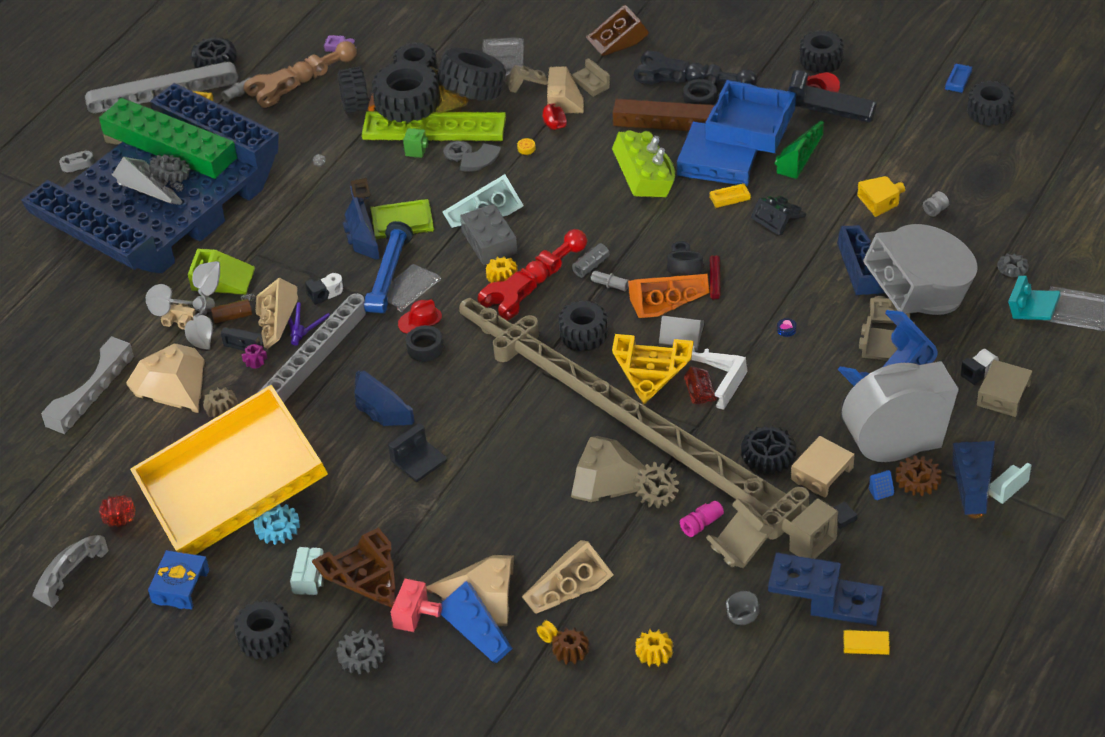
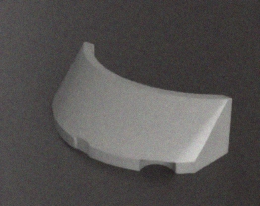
[33,535,109,607]

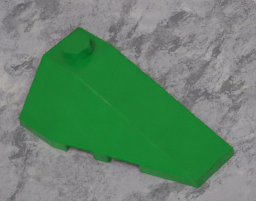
[775,121,824,179]

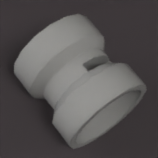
[923,191,949,217]

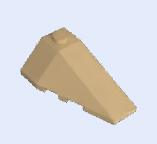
[547,67,584,113]
[522,540,613,614]

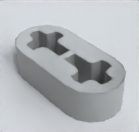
[60,151,94,172]

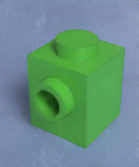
[403,128,428,158]

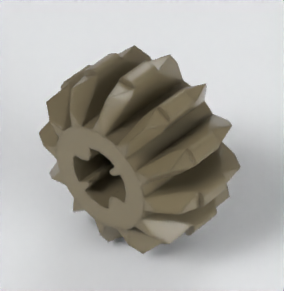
[203,387,238,419]

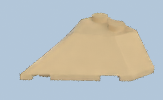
[126,343,205,413]
[426,555,514,626]

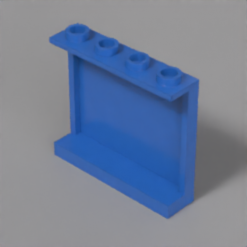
[677,122,758,186]

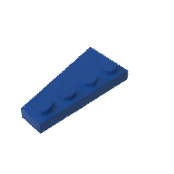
[441,581,512,663]

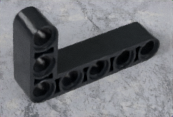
[788,70,877,122]

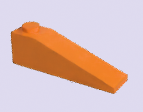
[628,274,709,318]

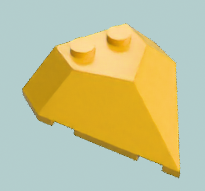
[612,334,694,405]

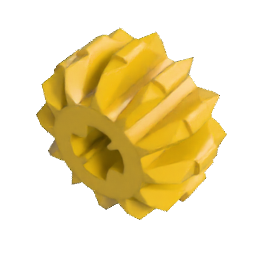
[486,256,517,283]
[636,629,673,667]

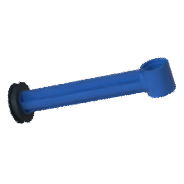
[364,221,413,314]

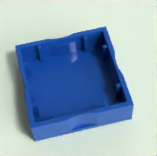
[705,80,796,153]

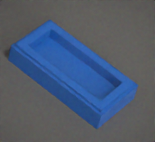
[945,64,972,93]

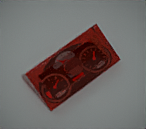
[684,367,717,404]

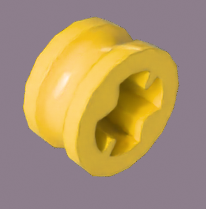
[537,621,558,643]

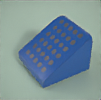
[869,470,894,500]

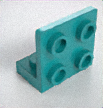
[1008,276,1061,320]

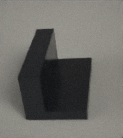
[221,327,264,351]

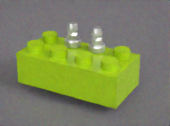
[612,130,675,197]

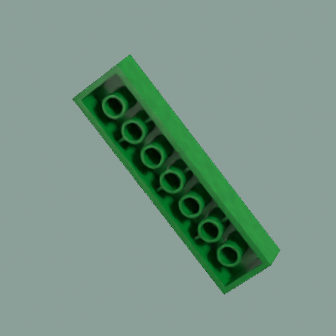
[99,98,237,179]

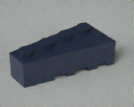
[837,225,885,295]
[952,441,995,515]

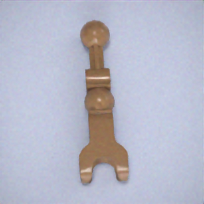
[244,41,356,108]

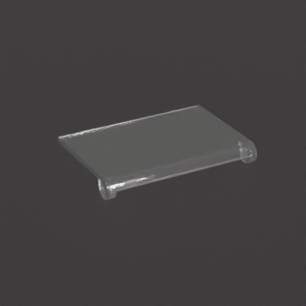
[387,264,441,312]

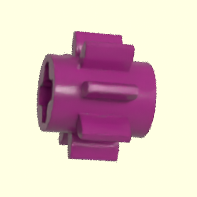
[242,344,267,368]

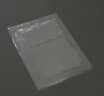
[483,38,524,75]
[1043,286,1105,331]

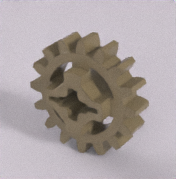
[633,462,679,508]

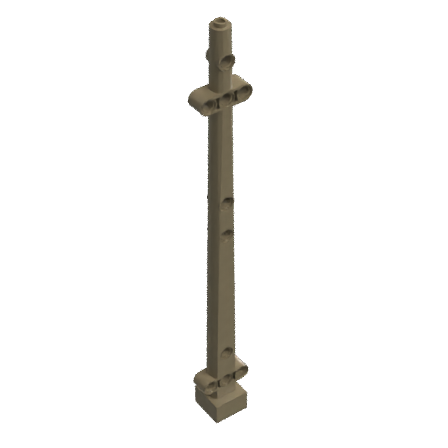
[459,298,838,559]

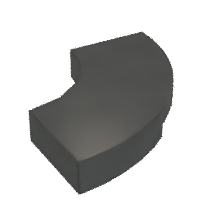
[460,143,501,171]

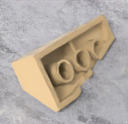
[256,278,298,349]

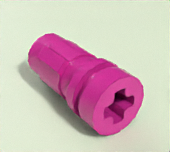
[680,501,724,537]

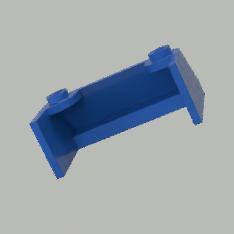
[838,310,938,386]

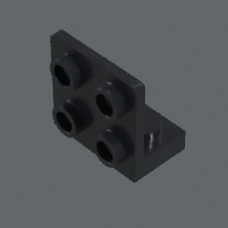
[751,196,806,235]
[388,423,447,482]

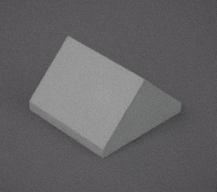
[659,316,704,351]

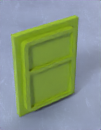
[371,199,434,239]

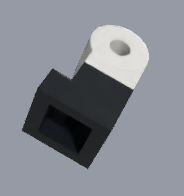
[305,273,343,305]
[960,349,999,385]

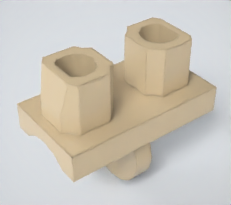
[161,303,195,330]

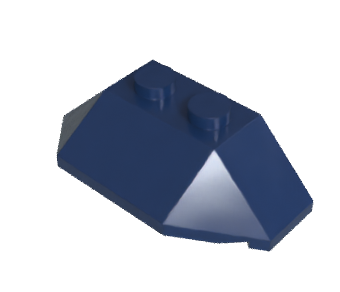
[343,197,380,260]
[354,371,415,426]

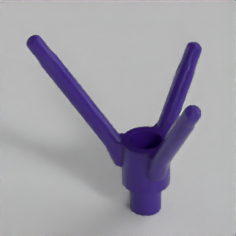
[288,302,330,345]

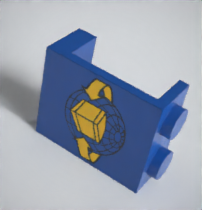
[148,550,209,610]

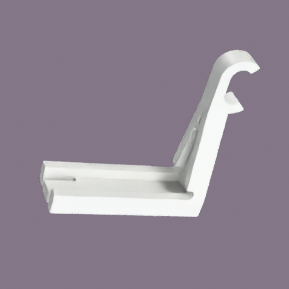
[691,346,747,410]

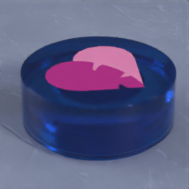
[777,318,797,337]

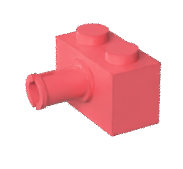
[391,579,442,632]

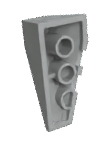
[112,157,182,205]

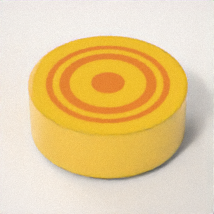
[517,138,535,155]

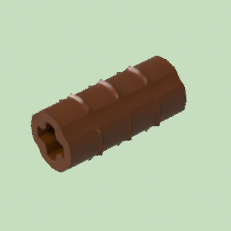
[211,299,252,324]

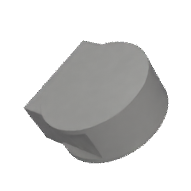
[863,224,977,315]
[842,361,958,462]

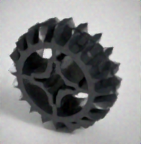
[191,36,237,69]
[741,425,796,475]

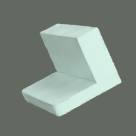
[989,463,1031,504]

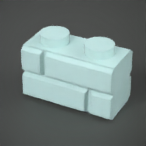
[290,547,324,595]

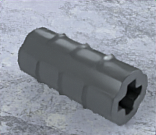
[572,243,610,278]

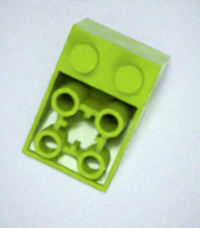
[188,249,255,294]

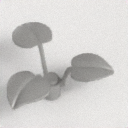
[145,261,220,349]

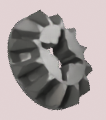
[444,141,472,163]
[997,253,1029,277]

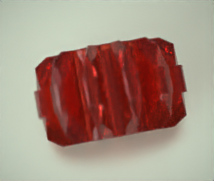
[99,494,135,527]

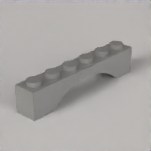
[41,336,134,434]

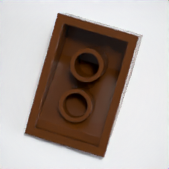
[586,5,649,56]

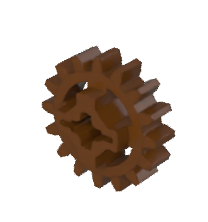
[896,456,942,496]

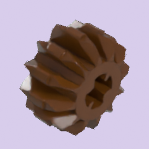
[552,627,589,665]

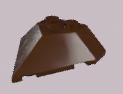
[312,527,396,608]

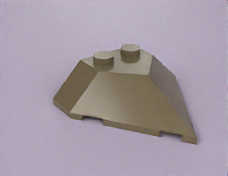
[571,436,657,502]

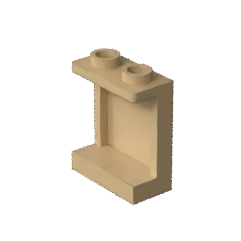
[791,436,854,497]

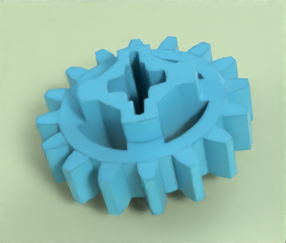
[254,504,300,545]

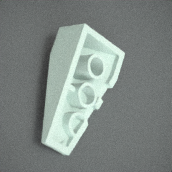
[442,174,524,228]

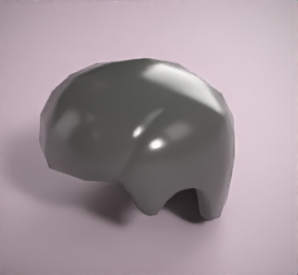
[726,591,760,625]

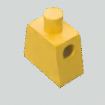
[858,176,905,217]

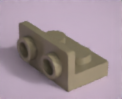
[572,59,610,96]
[870,296,910,323]

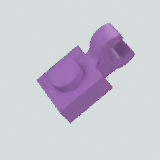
[324,35,356,52]

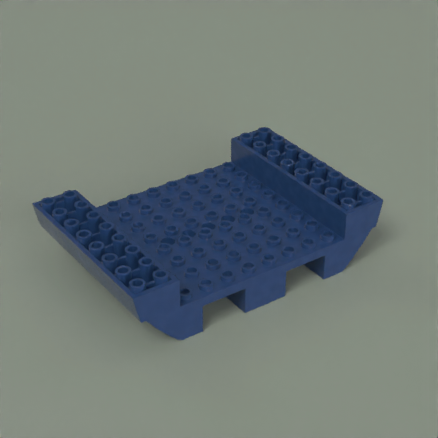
[21,83,279,273]

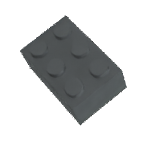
[460,204,517,265]

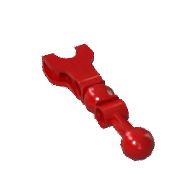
[478,229,587,321]

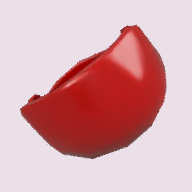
[543,103,567,130]

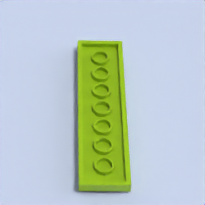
[362,112,506,141]

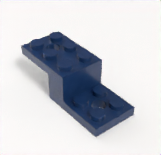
[768,553,883,626]

